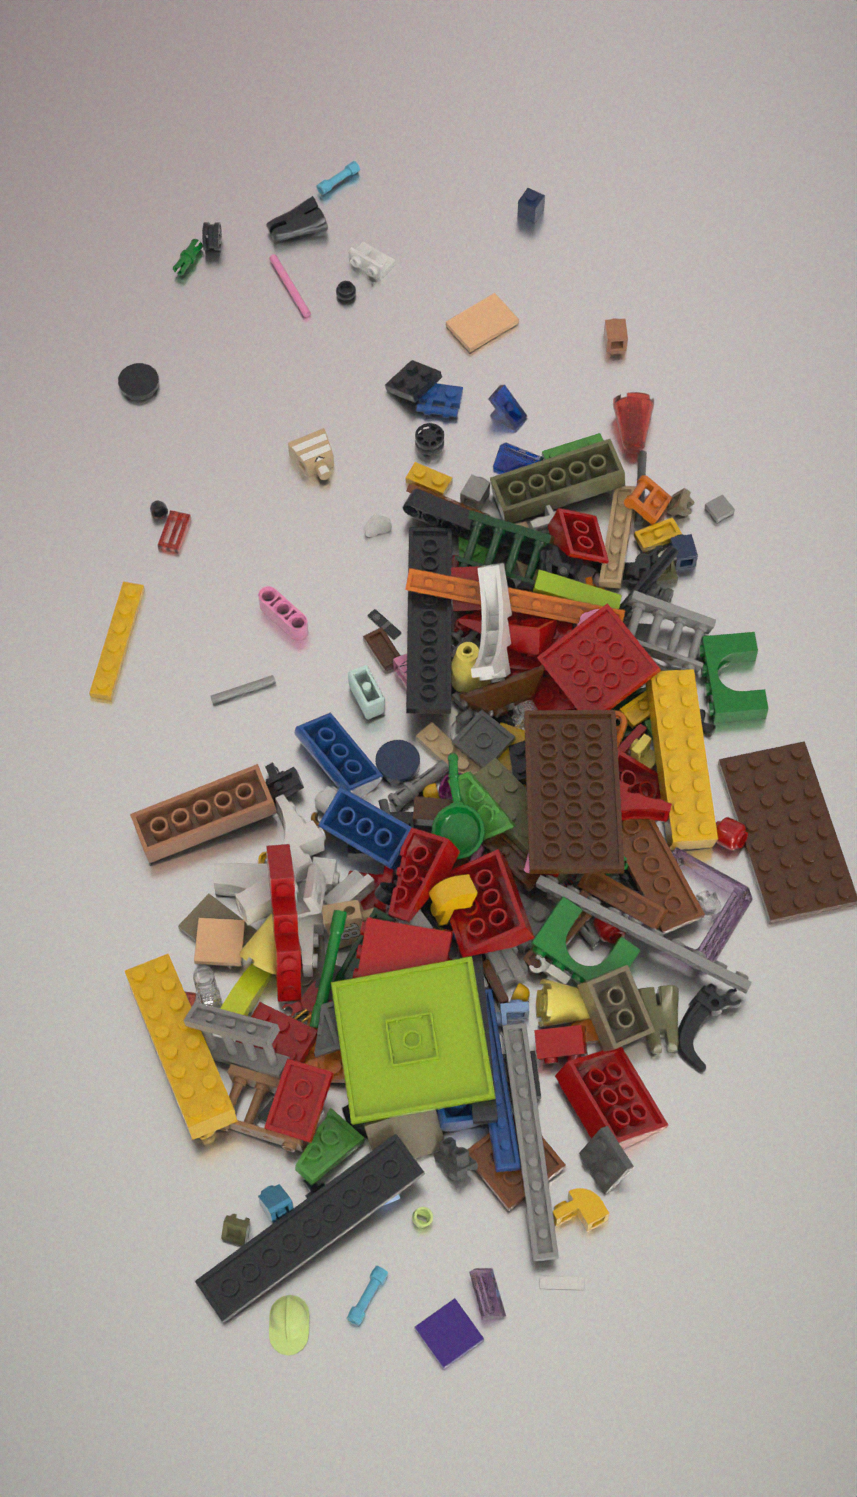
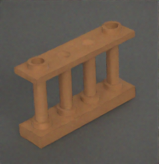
[220,1064,305,1152]

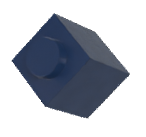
[517,188,545,224]
[669,534,698,570]

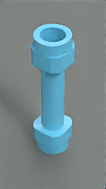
[316,161,360,195]
[346,1266,388,1326]

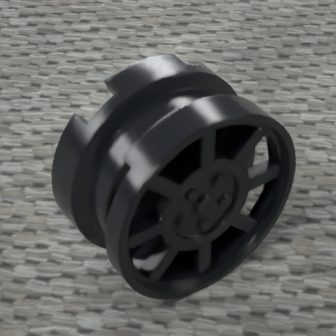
[202,222,222,251]
[415,423,444,457]

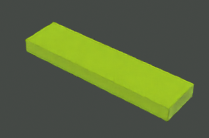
[533,570,622,609]

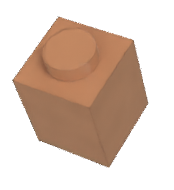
[604,318,628,352]

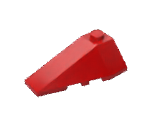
[459,614,557,657]
[388,828,460,923]

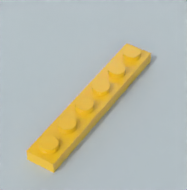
[89,581,145,701]

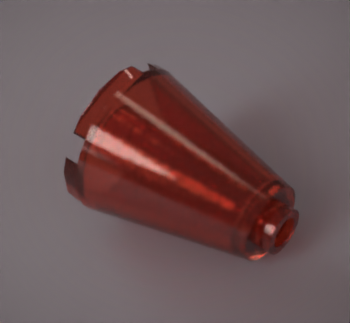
[613,392,655,453]

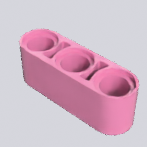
[258,586,309,641]

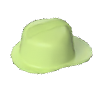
[269,1295,309,1356]

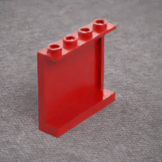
[353,917,453,978]

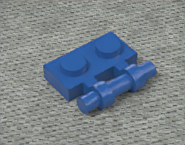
[416,383,463,418]

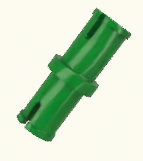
[173,239,203,276]

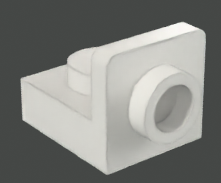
[530,505,556,535]

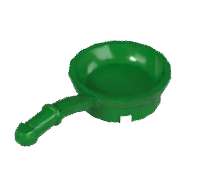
[432,753,485,859]

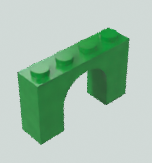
[698,632,769,724]
[529,896,641,984]

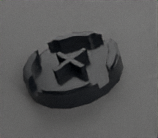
[118,363,159,401]

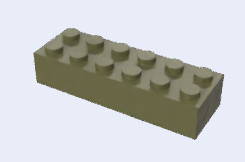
[490,439,625,523]
[474,758,573,884]

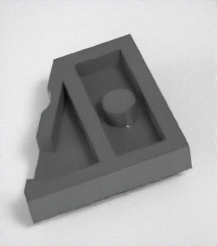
[314,1001,341,1058]

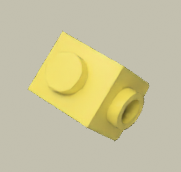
[629,734,656,769]

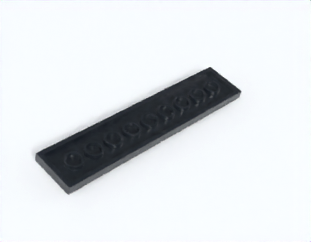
[406,527,452,714]
[195,1134,425,1323]

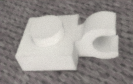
[528,955,571,984]

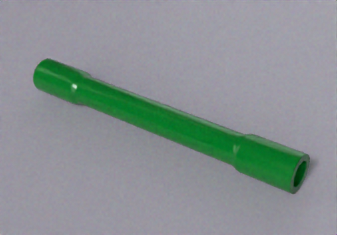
[309,910,347,1028]

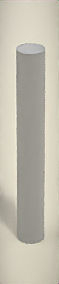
[211,675,276,704]

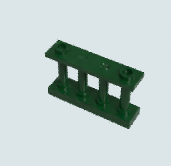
[454,510,555,585]

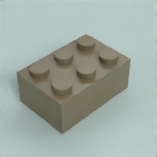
[577,965,655,1051]

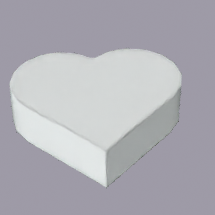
[363,514,392,537]

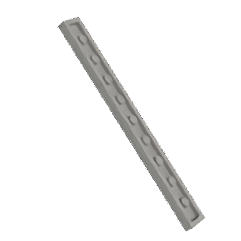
[536,875,752,994]
[502,1023,559,1262]

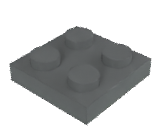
[452,710,516,768]
[579,1126,634,1193]

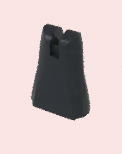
[266,196,328,242]

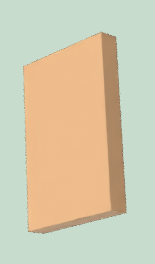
[446,293,519,352]

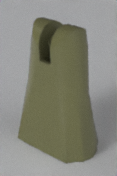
[638,985,679,1054]

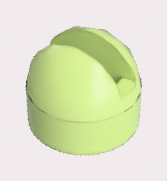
[412,1207,433,1228]

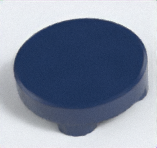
[375,740,420,785]

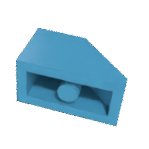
[258,1184,294,1224]

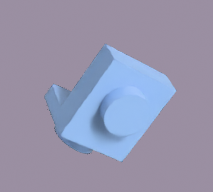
[496,999,530,1033]

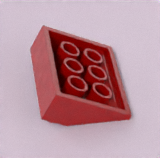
[444,849,535,957]
[555,1046,669,1150]

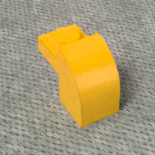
[429,874,478,925]
[553,1188,610,1232]

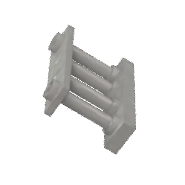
[627,590,716,673]
[184,1002,290,1078]

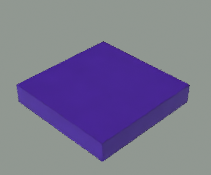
[414,1298,484,1370]

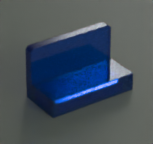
[493,442,544,473]

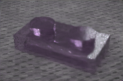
[469,1268,506,1320]

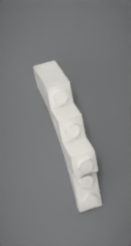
[471,563,512,682]
[235,795,326,925]
[214,863,325,977]

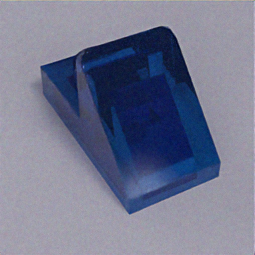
[488,385,527,430]

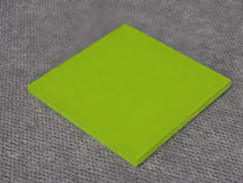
[331,956,496,1125]

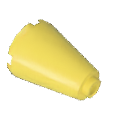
[451,642,491,693]
[239,913,276,975]
[536,979,590,1027]

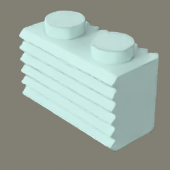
[347,665,386,719]

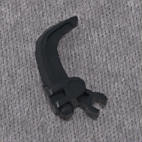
[591,545,665,583]
[678,983,742,1072]

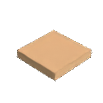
[194,918,245,966]

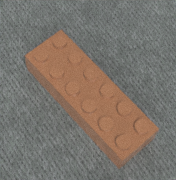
[130,764,277,863]

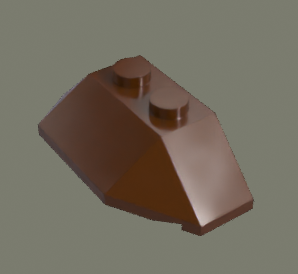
[459,665,544,718]

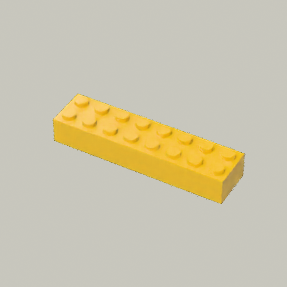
[645,669,718,850]
[125,953,237,1140]

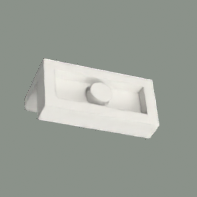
[296,864,327,918]
[323,870,375,905]

